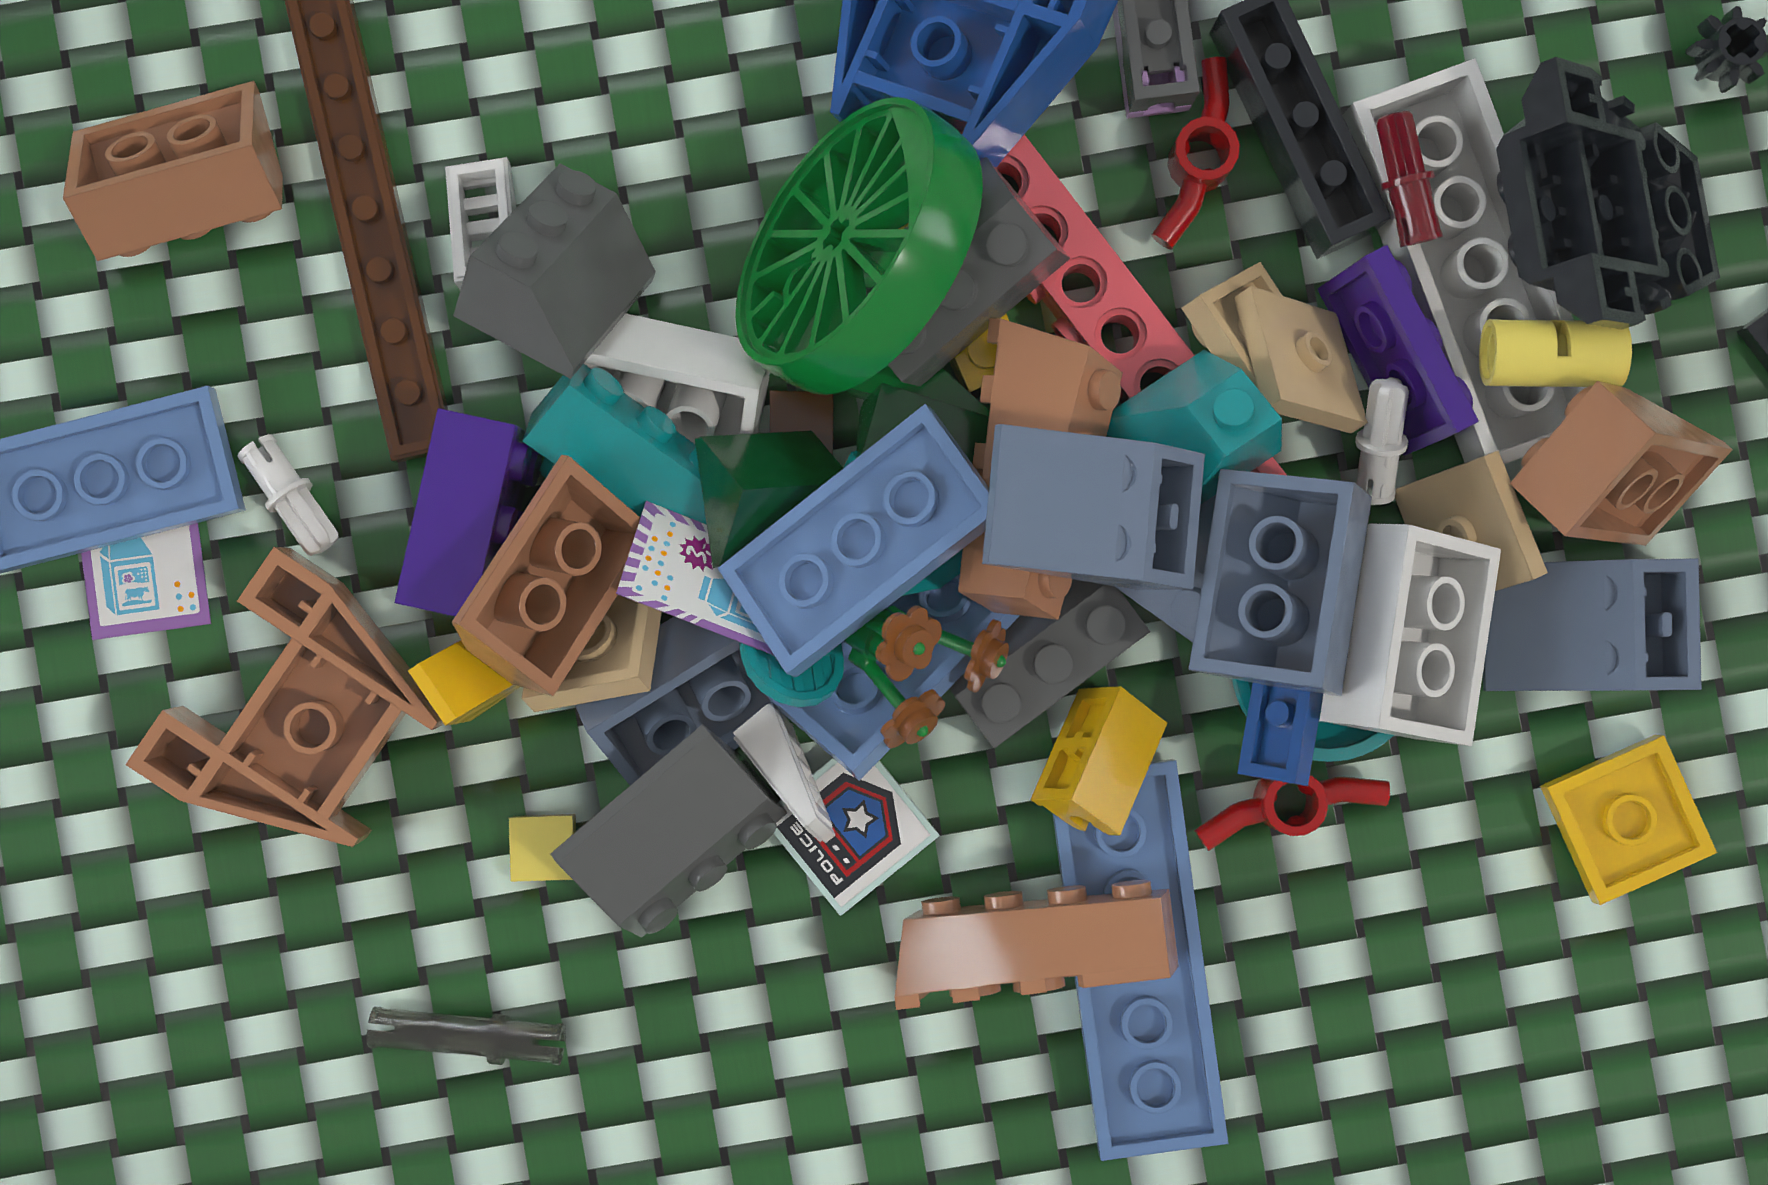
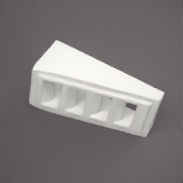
[445,157,516,290]
[733,703,835,843]

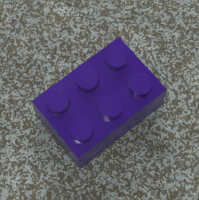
[394,408,543,616]

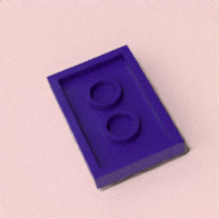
[1317,245,1479,456]

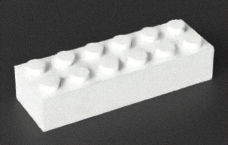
[1342,58,1586,464]

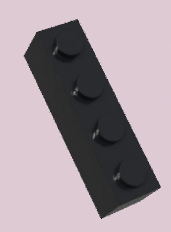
[1209,0,1391,259]

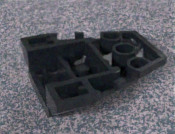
[1496,57,1720,329]

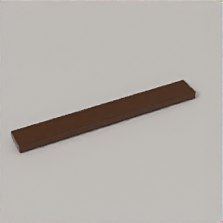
[285,0,448,463]

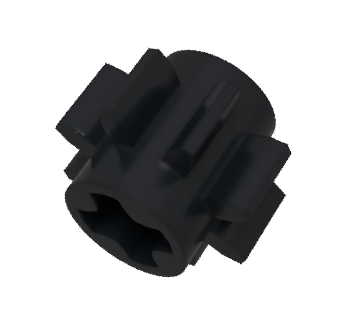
[1685,6,1768,93]

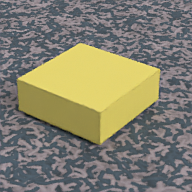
[509,814,576,882]

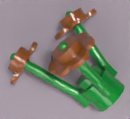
[844,605,1009,748]

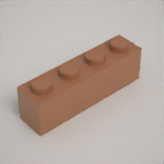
[958,318,1123,620]
[895,880,1179,1010]

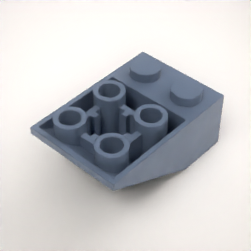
[982,424,1205,590]
[1483,558,1702,691]

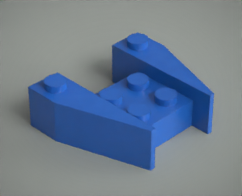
[830,0,1118,167]

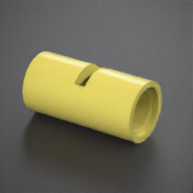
[1479,319,1632,387]

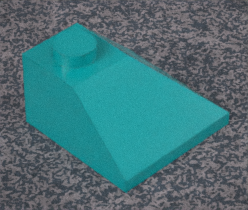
[1106,350,1282,505]

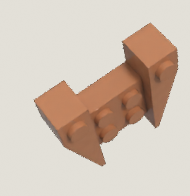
[125,547,444,847]

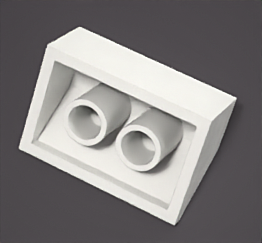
[584,313,770,444]

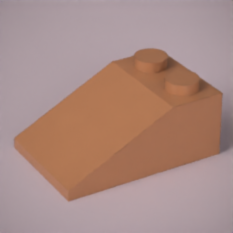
[1510,381,1733,546]

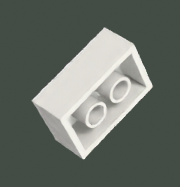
[1319,524,1501,746]

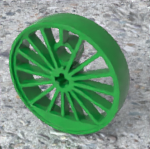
[735,97,983,395]

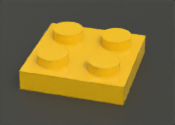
[1540,734,1717,905]

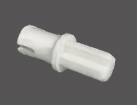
[1355,377,1409,505]
[237,434,339,556]

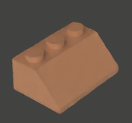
[63,81,283,261]
[452,455,640,696]

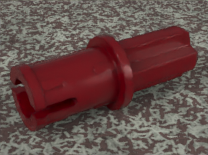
[1376,111,1443,248]

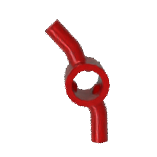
[1151,57,1240,250]
[1194,775,1390,851]

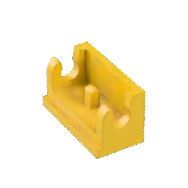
[1030,686,1167,836]

